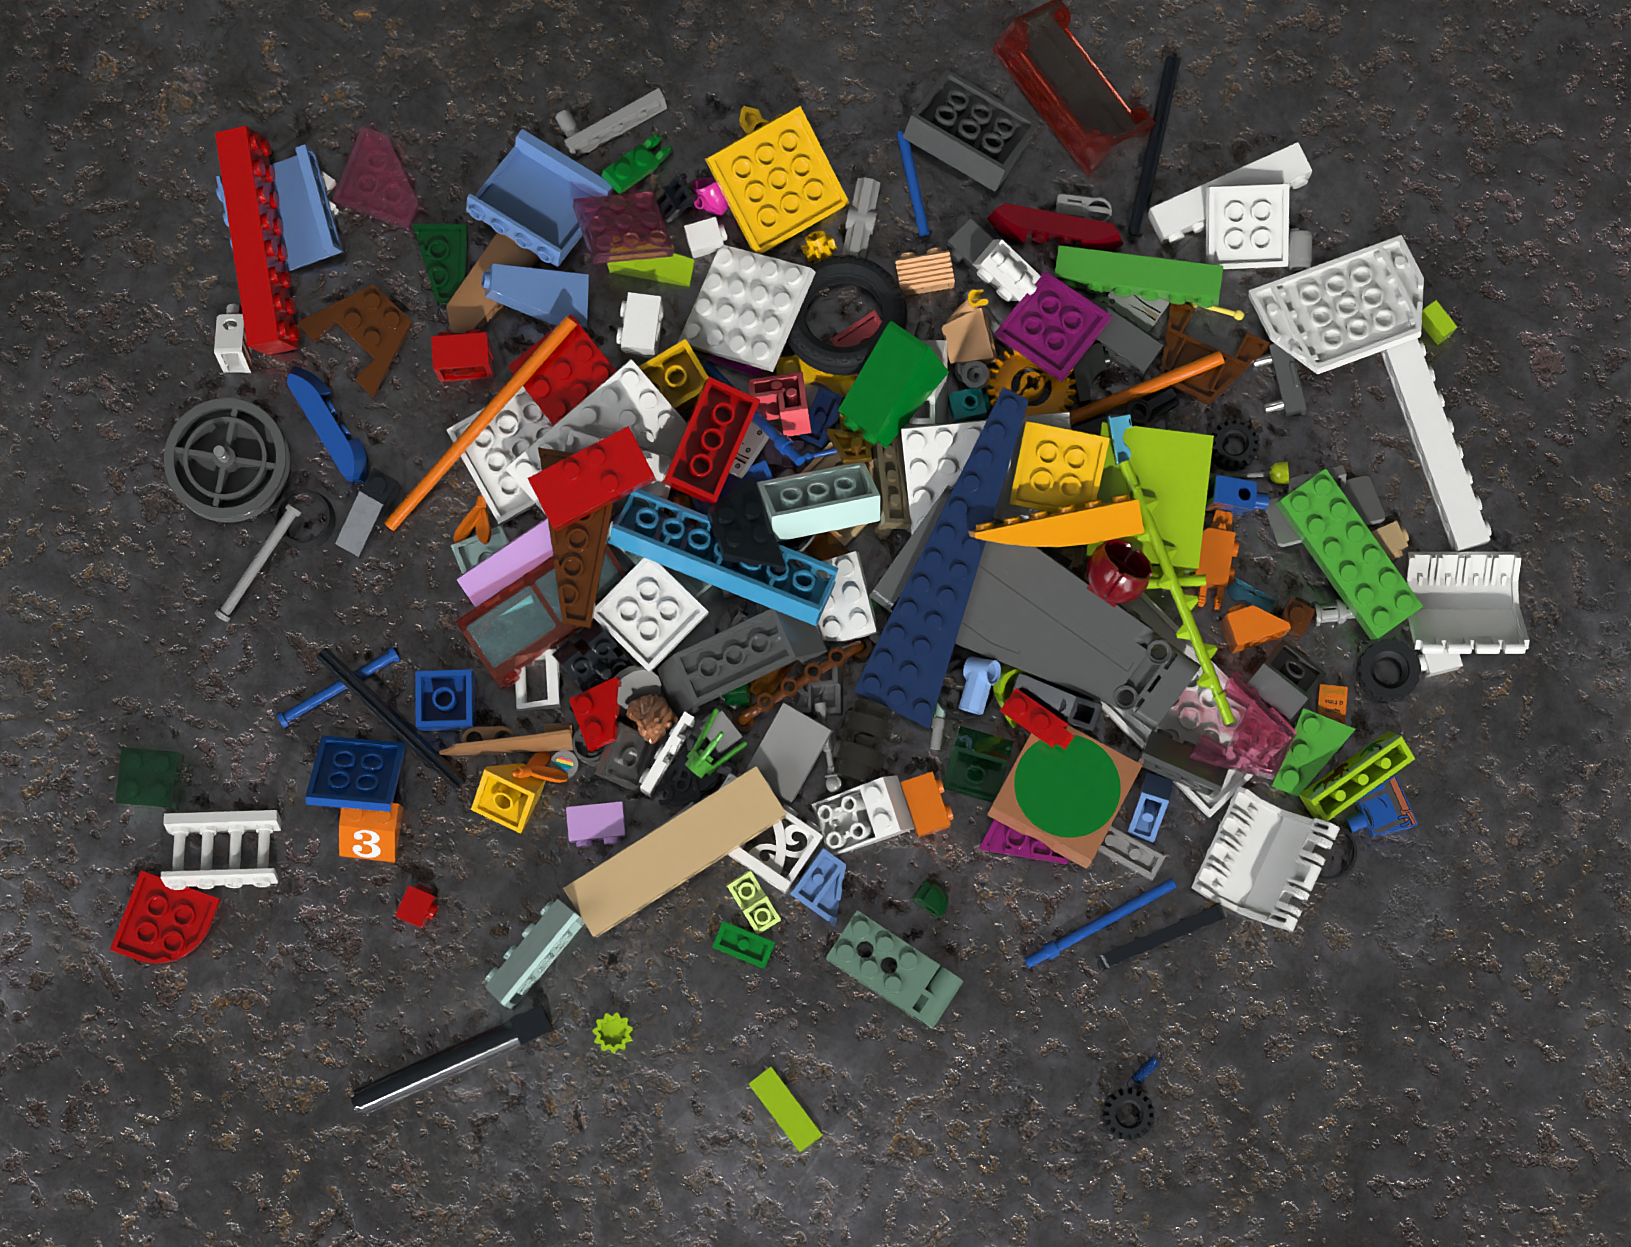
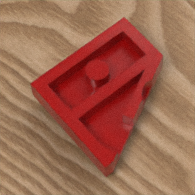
[569,677,622,751]

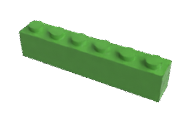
[1054,246,1224,308]

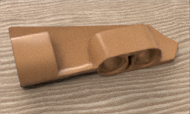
[446,233,540,334]
[439,723,574,756]

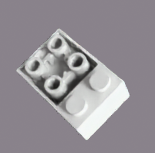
[812,775,915,856]

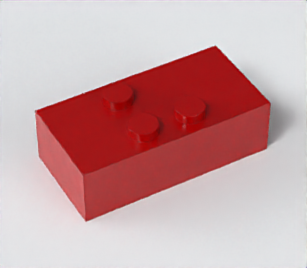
[661,377,760,505]
[527,426,656,532]

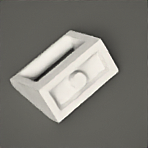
[514,649,561,711]

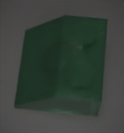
[943,726,1014,803]

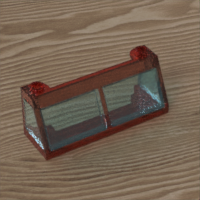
[455,545,627,689]

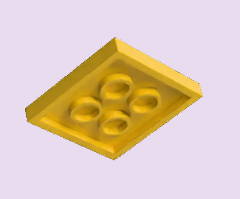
[1009,420,1110,513]

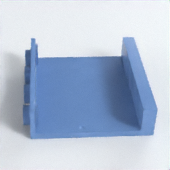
[216,144,343,271]

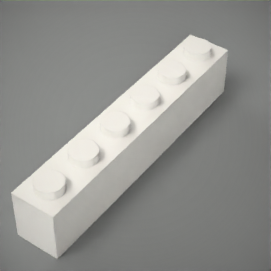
[1148,142,1312,245]

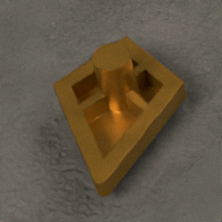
[826,428,872,464]

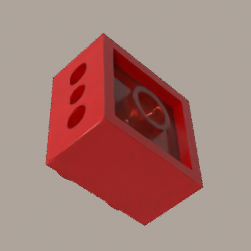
[431,329,495,382]

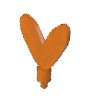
[453,493,491,545]
[512,751,568,783]

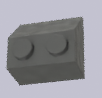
[1246,639,1327,720]

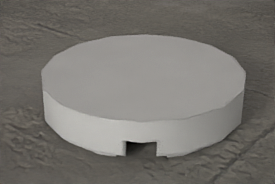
[615,665,661,717]

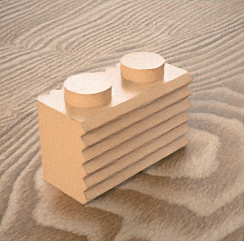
[895,248,955,296]

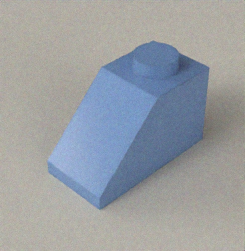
[1127,772,1173,843]

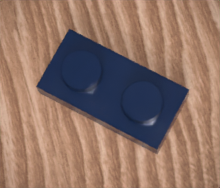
[798,387,845,448]

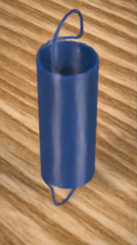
[1127,1052,1163,1089]

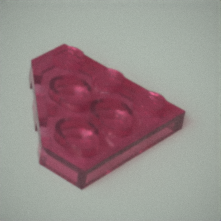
[332,127,420,230]

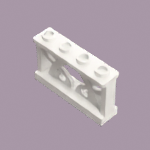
[720,773,823,894]

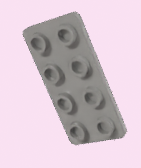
[1264,465,1385,547]

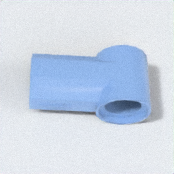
[959,656,1001,715]

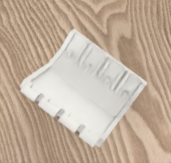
[1405,552,1530,654]

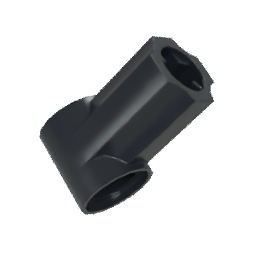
[1124,386,1179,427]

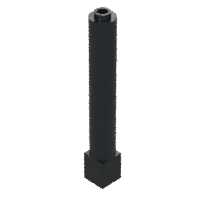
[351,1005,554,1116]

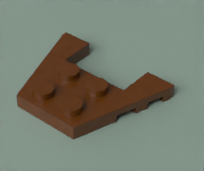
[297,284,413,398]
[1160,303,1270,406]

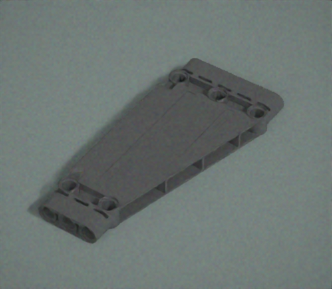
[869,485,1201,731]

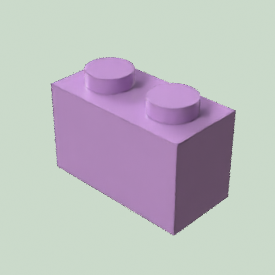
[566,801,627,847]

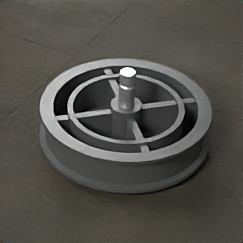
[164,398,290,523]

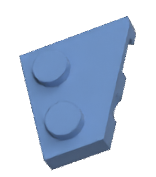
[789,848,846,926]

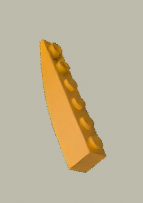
[969,494,1144,547]

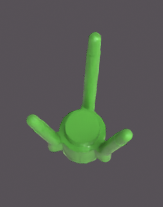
[685,708,748,779]

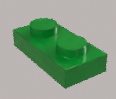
[712,921,775,969]

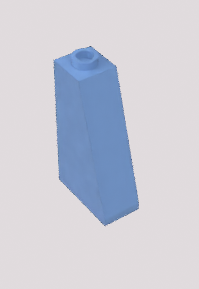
[481,264,589,329]

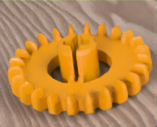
[986,349,1077,416]

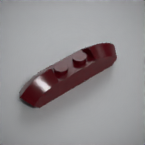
[987,203,1124,252]

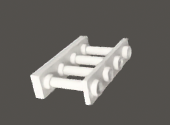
[161,810,282,890]

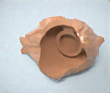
[626,694,678,745]

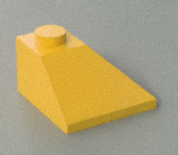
[471,763,546,834]

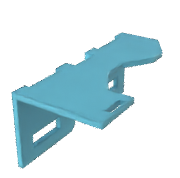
[1107,415,1132,465]
[1227,577,1276,613]

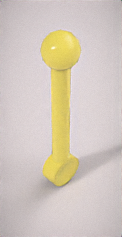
[1188,302,1244,320]

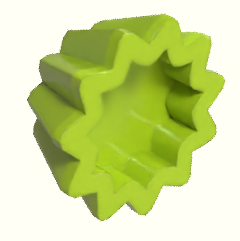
[592,1012,633,1053]

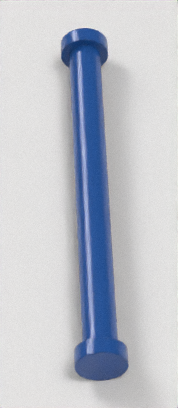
[276,646,400,728]

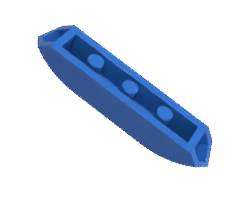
[287,366,367,483]

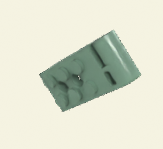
[826,910,964,1029]

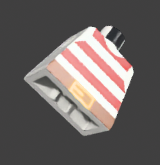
[214,304,251,373]

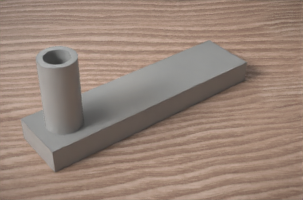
[555,88,667,160]

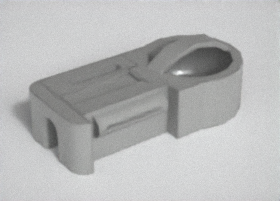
[1055,194,1112,222]

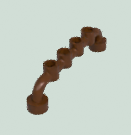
[732,636,872,733]

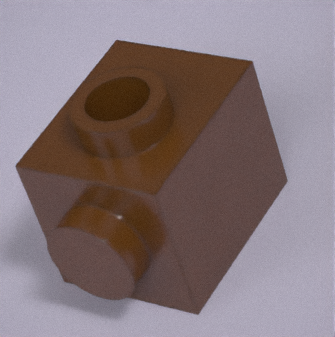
[1279,597,1315,640]

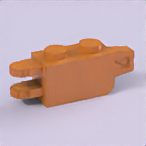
[1193,510,1239,610]

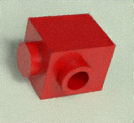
[395,883,439,929]

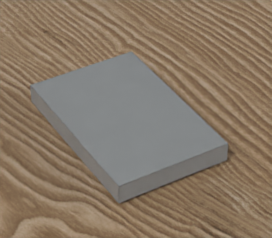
[744,703,833,804]

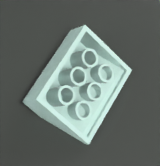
[485,899,585,1010]

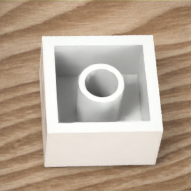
[617,292,664,362]

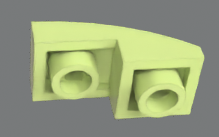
[726,870,781,935]

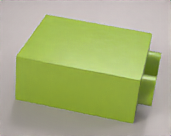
[1083,422,1214,576]

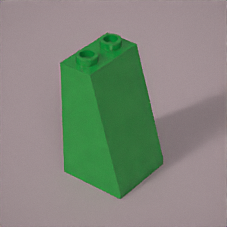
[838,321,949,448]

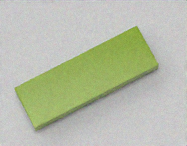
[749,1067,822,1152]

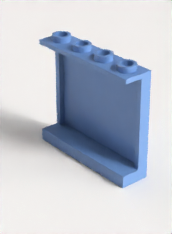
[466,129,613,267]

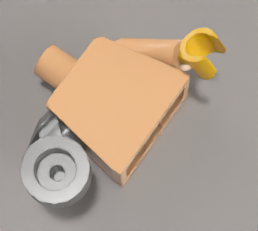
[942,289,998,390]

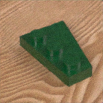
[412,223,468,306]

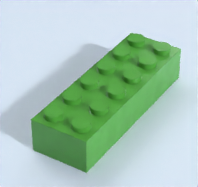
[1275,468,1423,640]

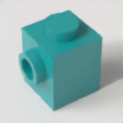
[948,388,990,423]

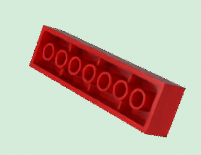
[215,126,300,355]

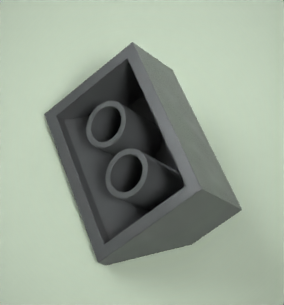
[1137,729,1230,799]

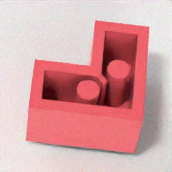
[748,372,811,436]

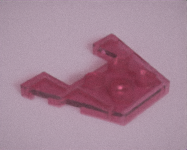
[1189,670,1297,780]

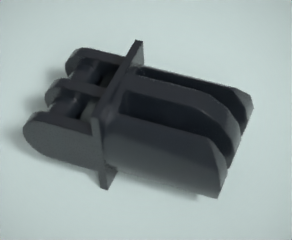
[655,173,698,222]

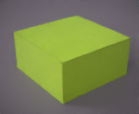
[1422,300,1457,345]

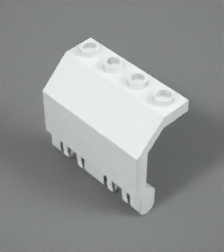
[1191,786,1340,932]

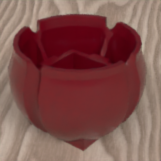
[1086,538,1153,608]

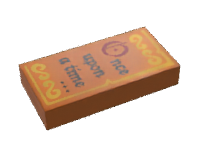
[1316,684,1348,725]

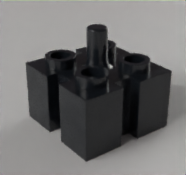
[552,619,634,693]

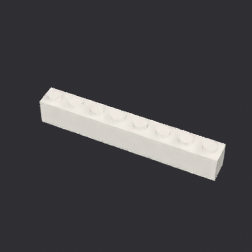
[1380,338,1492,552]

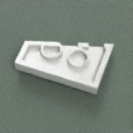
[639,712,695,797]

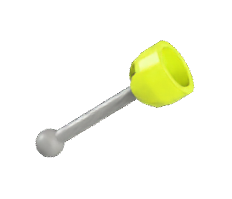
[1222,462,1289,484]

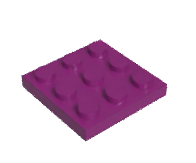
[995,270,1112,382]

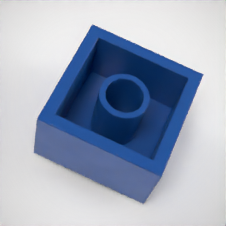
[415,670,476,731]

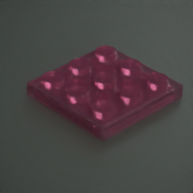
[573,192,674,264]

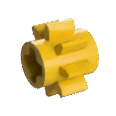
[801,231,838,263]

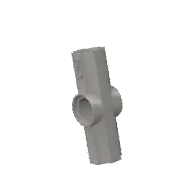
[842,177,880,258]

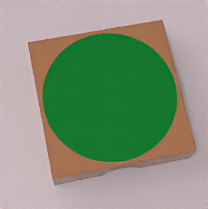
[987,726,1142,869]

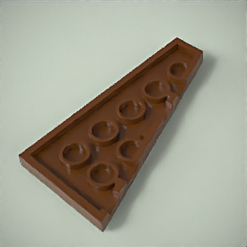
[538,447,615,628]

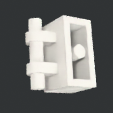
[972,239,1041,302]

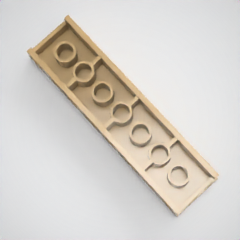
[563,766,787,938]

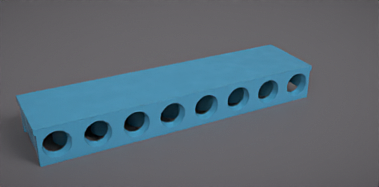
[608,489,839,626]

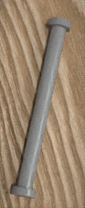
[214,503,302,622]

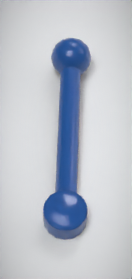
[803,448,837,462]

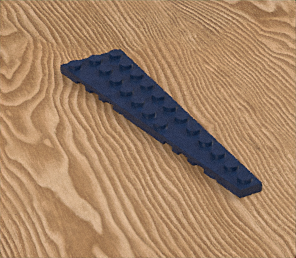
[854,387,1029,728]

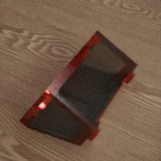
[991,0,1156,176]

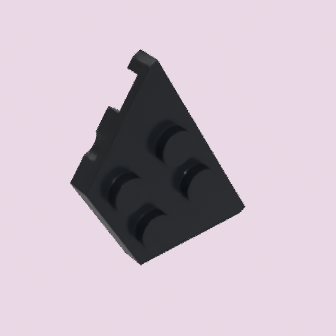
[707,478,786,573]

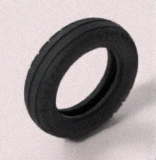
[786,255,907,375]

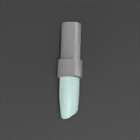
[929,696,947,750]

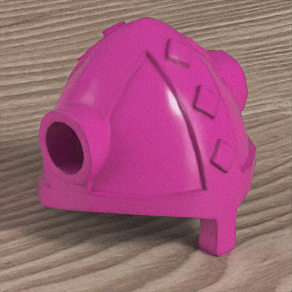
[688,177,729,215]

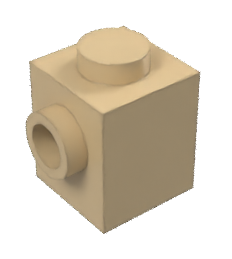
[1371,521,1409,561]

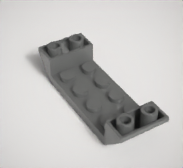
[654,609,828,721]

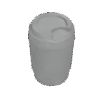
[1288,228,1312,271]

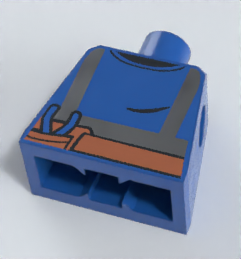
[1205,475,1269,516]
[1345,775,1418,838]

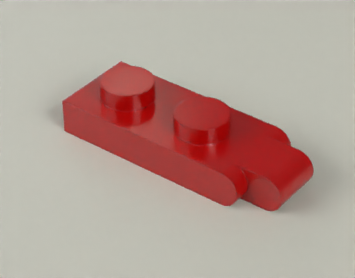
[1000,688,1075,749]

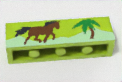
[1298,731,1415,822]

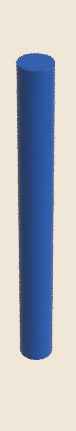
[897,130,930,237]

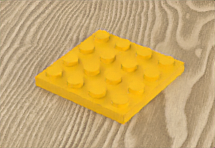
[704,106,850,254]

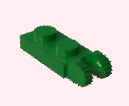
[601,134,673,195]

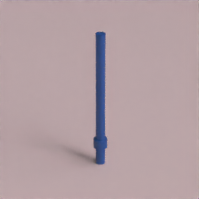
[703,362,805,466]
[1024,878,1177,968]

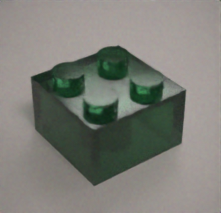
[115,747,184,811]

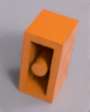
[900,771,954,838]

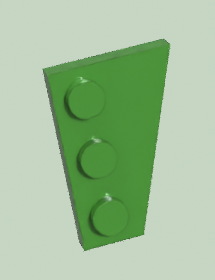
[1271,708,1355,797]

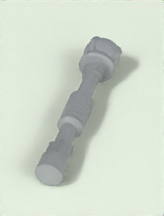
[814,702,843,793]

